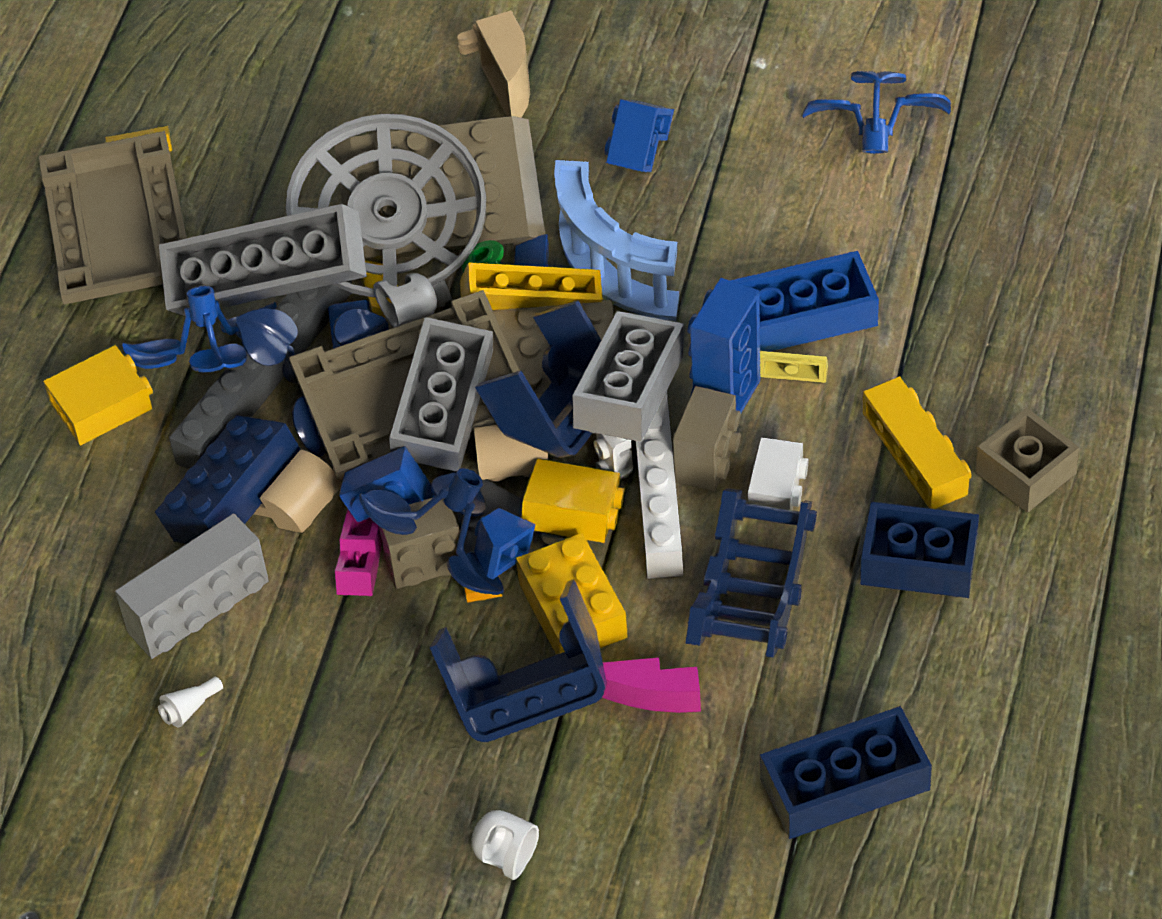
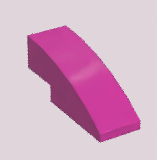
[335,509,382,596]
[602,658,701,713]

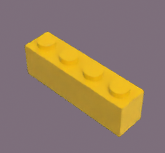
[460,263,602,310]
[863,376,972,509]

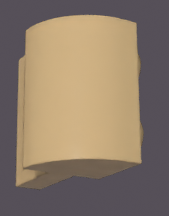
[474,425,548,481]
[254,450,342,533]

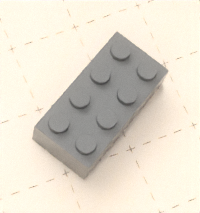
[573,311,684,442]
[390,317,493,471]
[115,514,269,659]

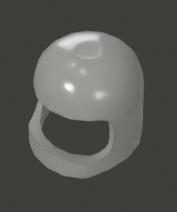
[373,273,437,328]

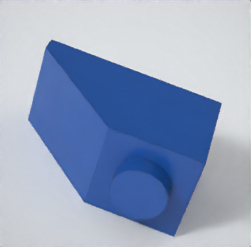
[474,508,535,579]

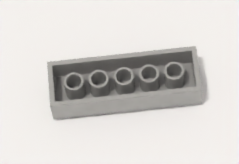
[159,204,367,316]

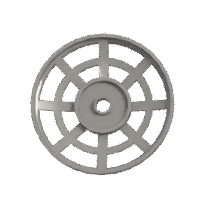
[286,114,486,298]

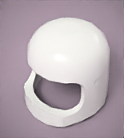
[471,810,539,880]

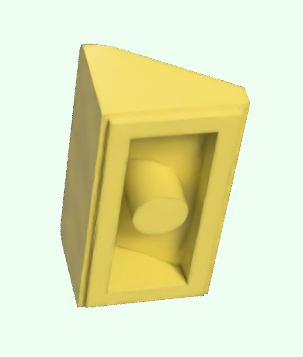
[760,351,828,383]

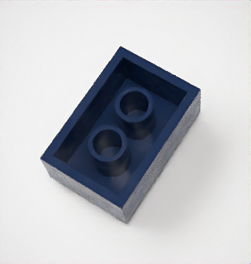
[860,502,979,598]

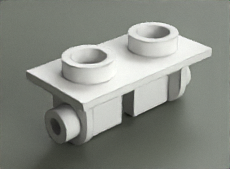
[594,433,633,479]

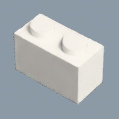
[748,437,809,510]

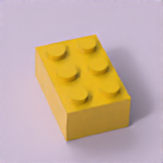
[516,533,628,655]

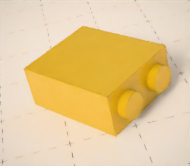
[43,345,153,446]
[521,459,625,543]

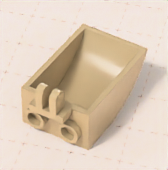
[457,10,530,118]

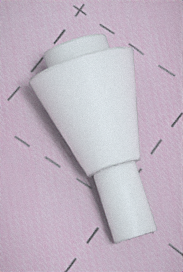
[158,676,223,728]

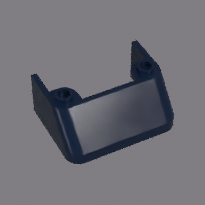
[475,300,602,458]
[430,579,607,742]

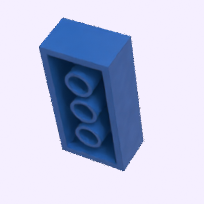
[730,251,879,352]
[687,278,761,413]

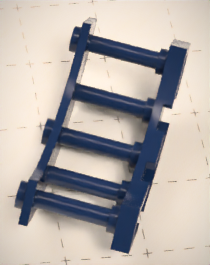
[685,488,817,658]

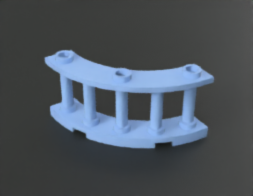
[554,160,680,321]

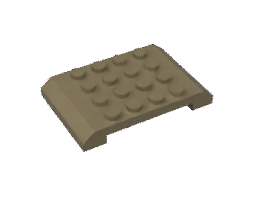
[335,116,545,263]
[39,131,187,305]
[289,290,519,480]

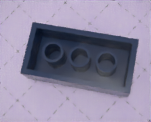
[155,415,301,544]
[760,706,932,839]

